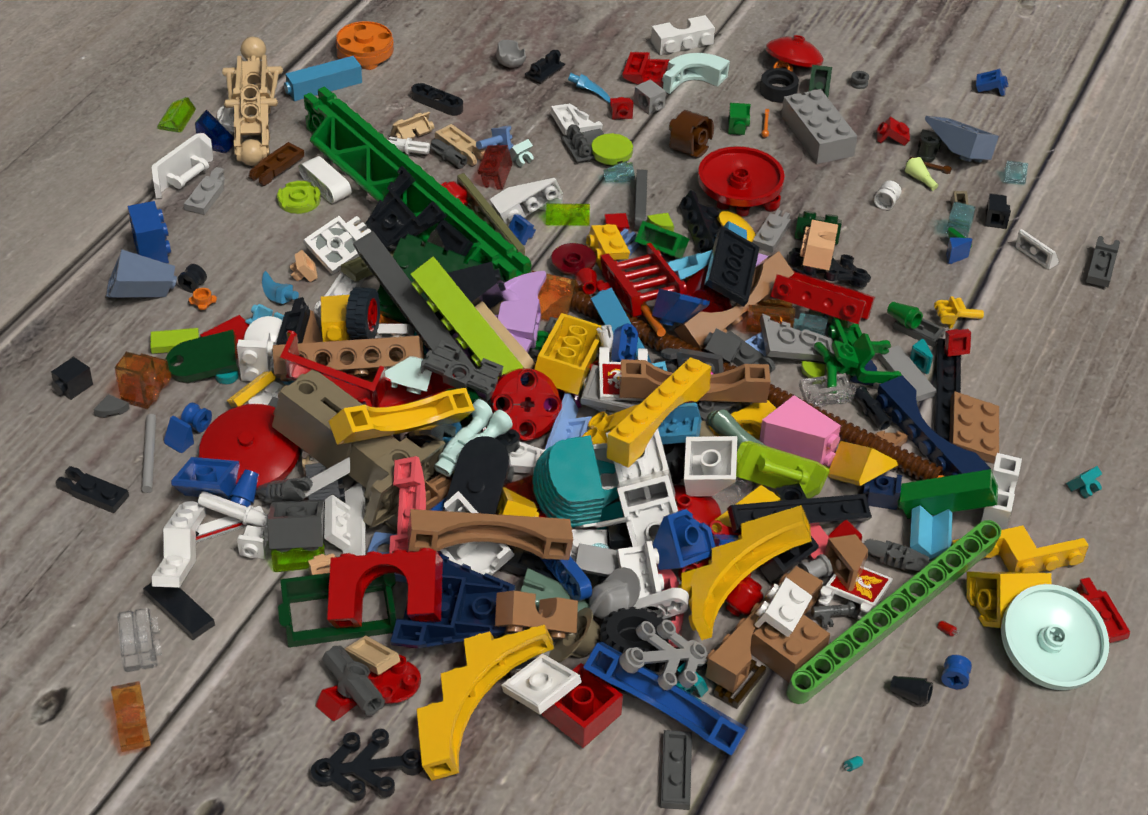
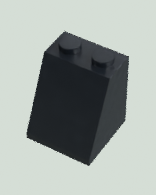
[447,262,506,333]

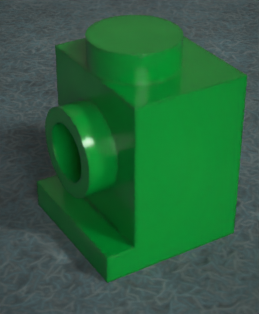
[728,103,751,135]

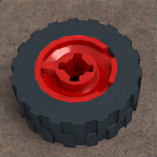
[346,287,380,340]

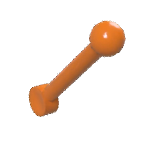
[761,109,769,138]

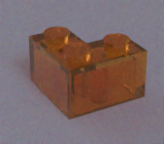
[115,352,171,409]

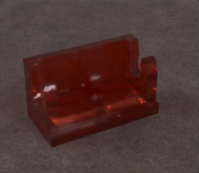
[478,145,512,190]

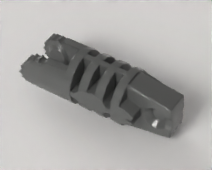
[256,477,313,503]
[863,539,930,572]

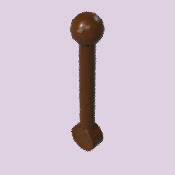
[908,157,952,174]

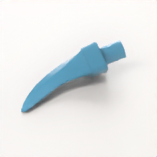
[568,73,610,103]
[262,271,299,304]

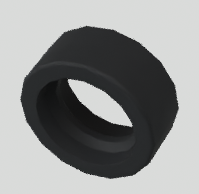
[760,68,799,103]

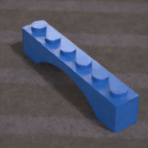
[583,642,748,756]

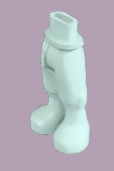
[434,399,513,477]

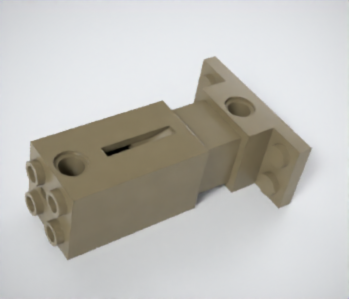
[272,369,445,527]

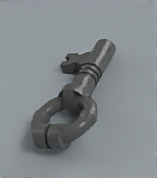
[811,600,859,628]

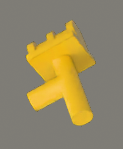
[934,296,984,329]

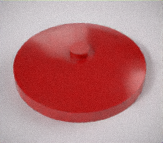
[698,146,785,207]
[199,404,301,490]

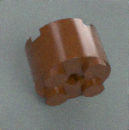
[669,110,714,157]

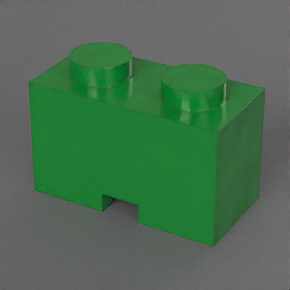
[635,221,690,259]

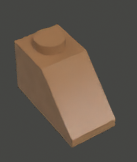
[824,534,868,591]

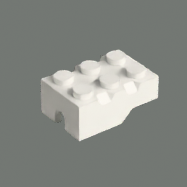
[440,491,514,575]

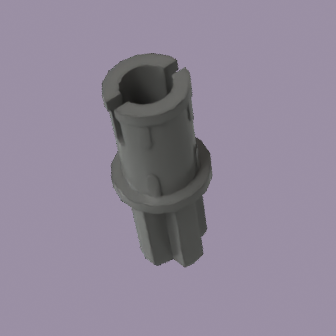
[430,139,468,168]

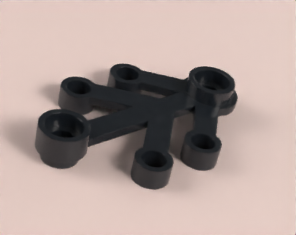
[787,248,871,287]
[311,729,423,801]

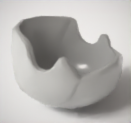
[496,39,526,68]

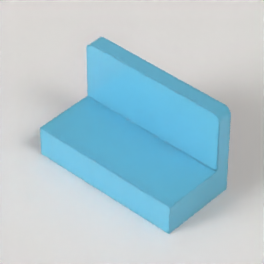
[910,505,952,559]

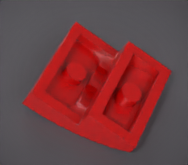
[622,52,670,89]

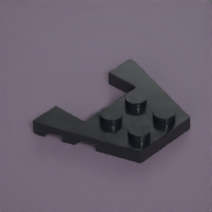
[365,166,447,252]

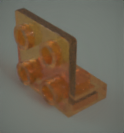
[532,271,580,321]
[746,299,795,333]

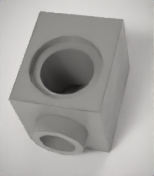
[634,79,666,115]

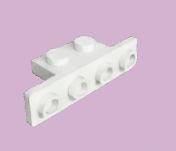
[324,483,365,556]

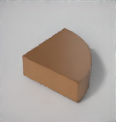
[874,431,908,447]

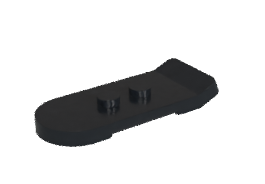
[443,436,511,514]

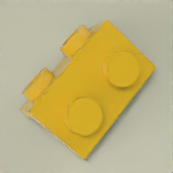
[586,224,630,270]

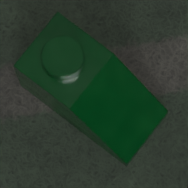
[809,65,832,98]

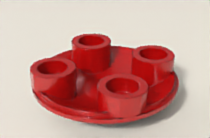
[368,655,421,703]

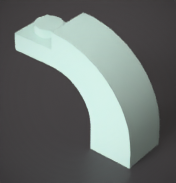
[662,53,730,94]

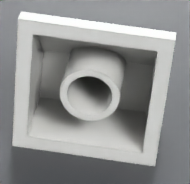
[684,436,738,496]

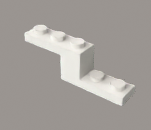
[152,501,206,587]

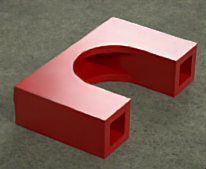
[327,548,443,628]

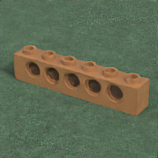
[273,336,421,381]

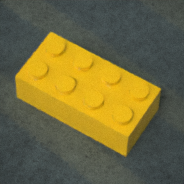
[534,313,602,395]

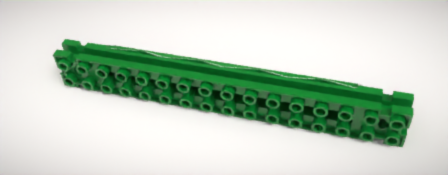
[304,86,532,282]

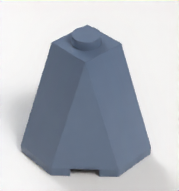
[106,249,177,298]

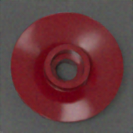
[551,243,596,274]

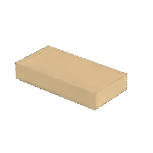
[345,636,400,675]

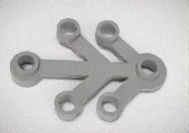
[619,619,708,690]

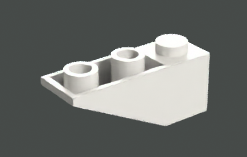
[490,178,563,227]

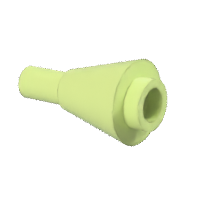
[905,157,938,191]

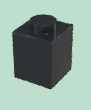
[51,356,93,400]

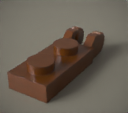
[249,142,305,186]

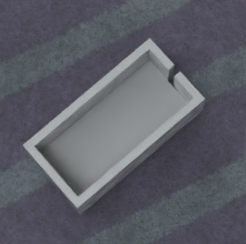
[781,89,857,164]

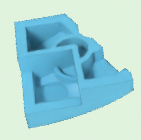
[667,250,712,280]

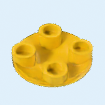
[717,211,756,242]

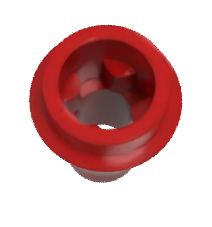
[575,268,597,294]

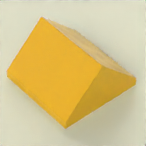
[828,441,898,486]

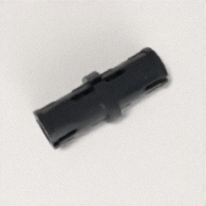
[852,386,892,430]

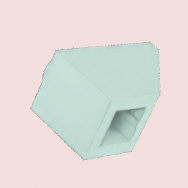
[385,356,432,394]

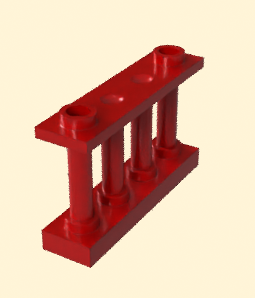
[600,243,687,317]
[770,271,875,324]

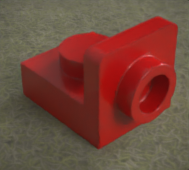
[610,97,633,120]

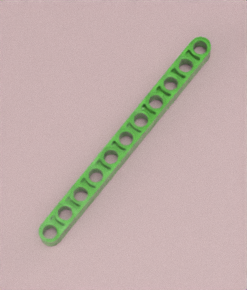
[786,520,1001,704]

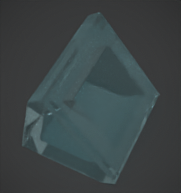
[1004,161,1028,184]

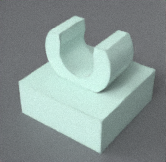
[505,139,534,168]

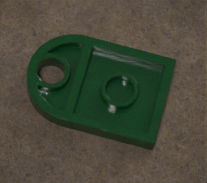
[165,330,239,382]

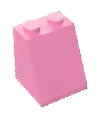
[759,395,841,467]

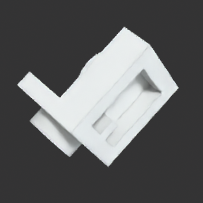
[237,525,269,559]

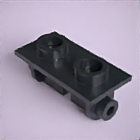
[525,50,565,83]

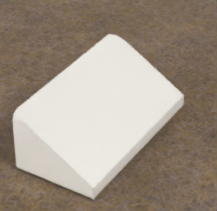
[1015,229,1059,270]

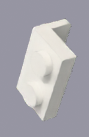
[237,332,275,382]
[616,541,664,598]
[754,578,813,637]

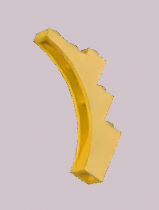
[678,505,812,640]
[417,625,554,781]

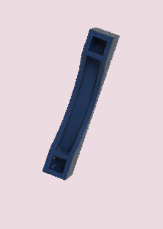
[876,375,991,476]

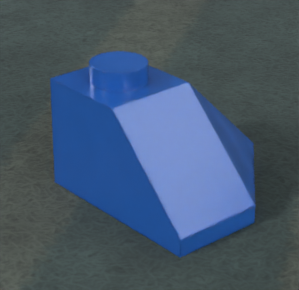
[652,288,710,326]
[652,509,716,570]

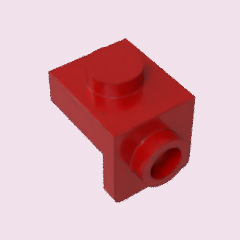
[877,117,910,146]

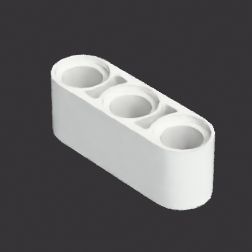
[299,156,352,203]

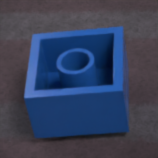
[127,201,171,263]

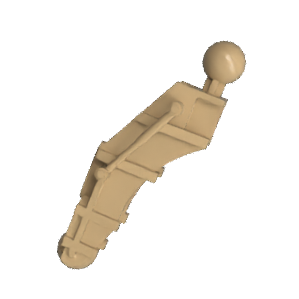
[222,36,283,166]

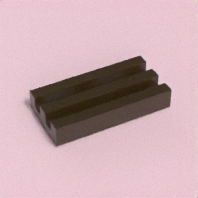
[713,659,766,709]

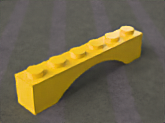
[607,357,711,468]
[328,388,475,445]

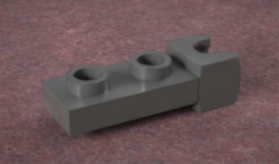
[1086,236,1120,288]

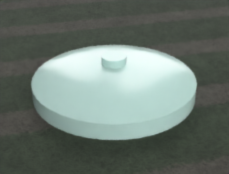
[1001,584,1109,690]

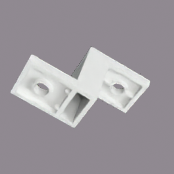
[606,428,678,547]

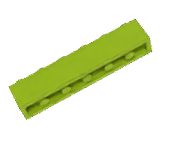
[411,256,524,378]

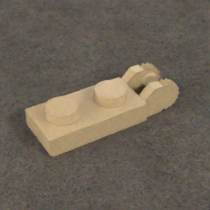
[435,124,487,166]

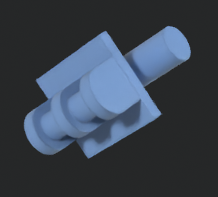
[476,126,514,159]

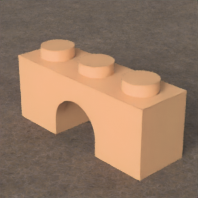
[800,220,838,270]

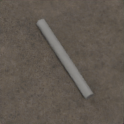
[142,414,156,493]

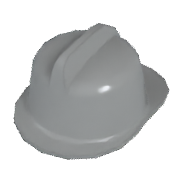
[588,567,641,621]

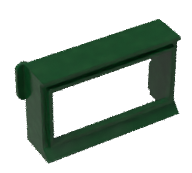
[278,573,396,648]

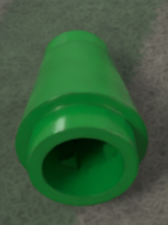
[887,301,923,329]

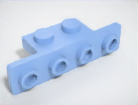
[545,393,592,449]

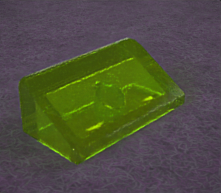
[157,97,196,132]
[271,543,325,572]

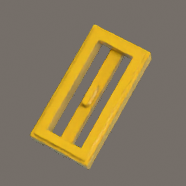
[226,371,276,407]

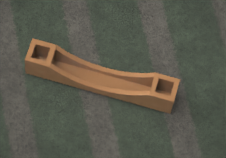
[674,251,794,351]
[619,359,771,403]
[408,509,573,560]
[705,566,823,693]

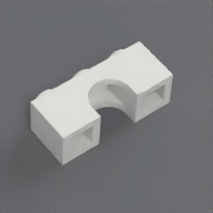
[651,15,715,55]
[981,453,1022,530]

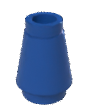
[229,470,259,507]

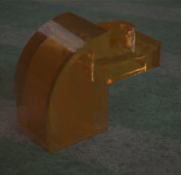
[111,681,151,752]

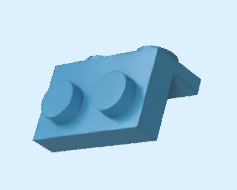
[658,403,702,444]

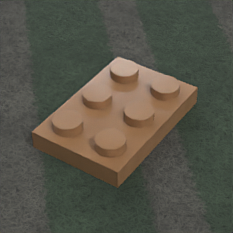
[949,391,999,463]

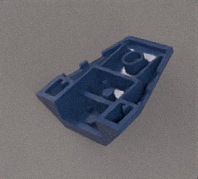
[390,554,516,648]

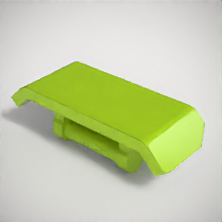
[736,441,830,498]

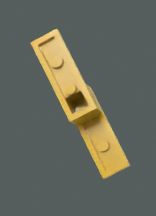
[951,525,1089,572]

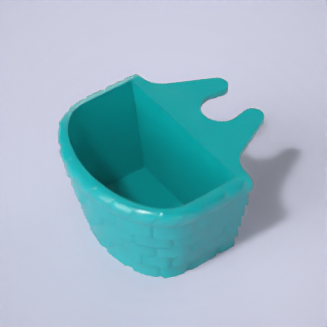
[533,435,619,528]

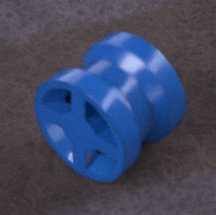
[181,402,212,432]
[941,655,972,689]

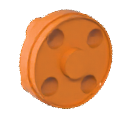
[336,21,394,70]

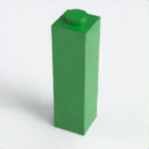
[897,469,998,519]

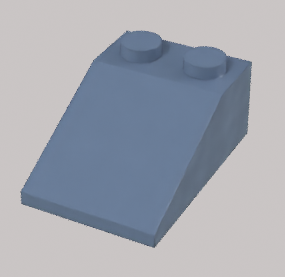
[925,116,999,162]

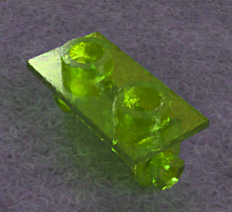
[546,203,590,226]

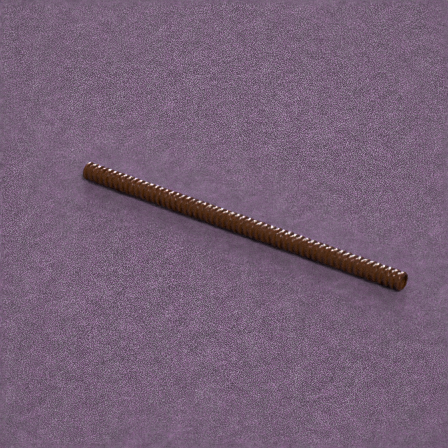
[571,291,943,480]

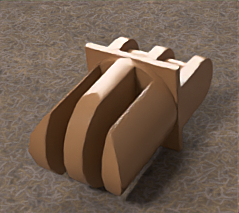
[424,474,452,510]

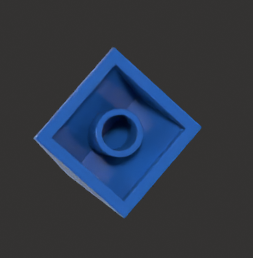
[171,457,239,500]

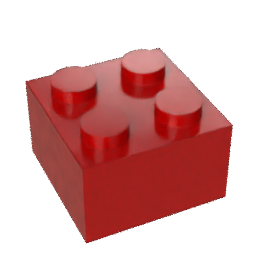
[542,663,623,748]

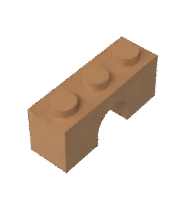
[495,591,578,639]

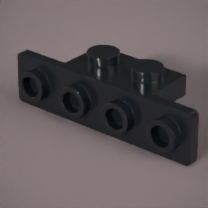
[679,190,721,254]

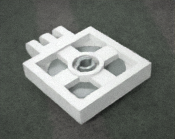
[304,216,371,275]

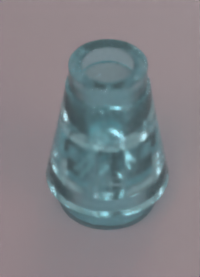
[603,161,635,182]

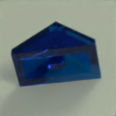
[195,110,234,153]

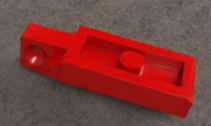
[1077,577,1130,643]

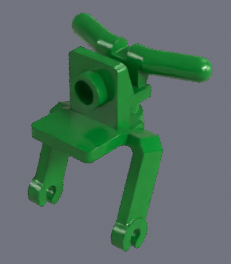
[814,333,902,392]

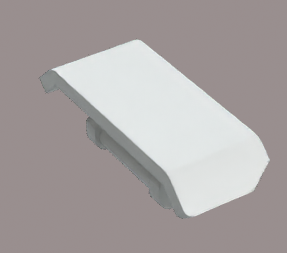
[152,133,213,199]

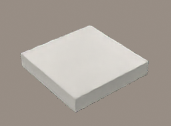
[501,654,581,714]

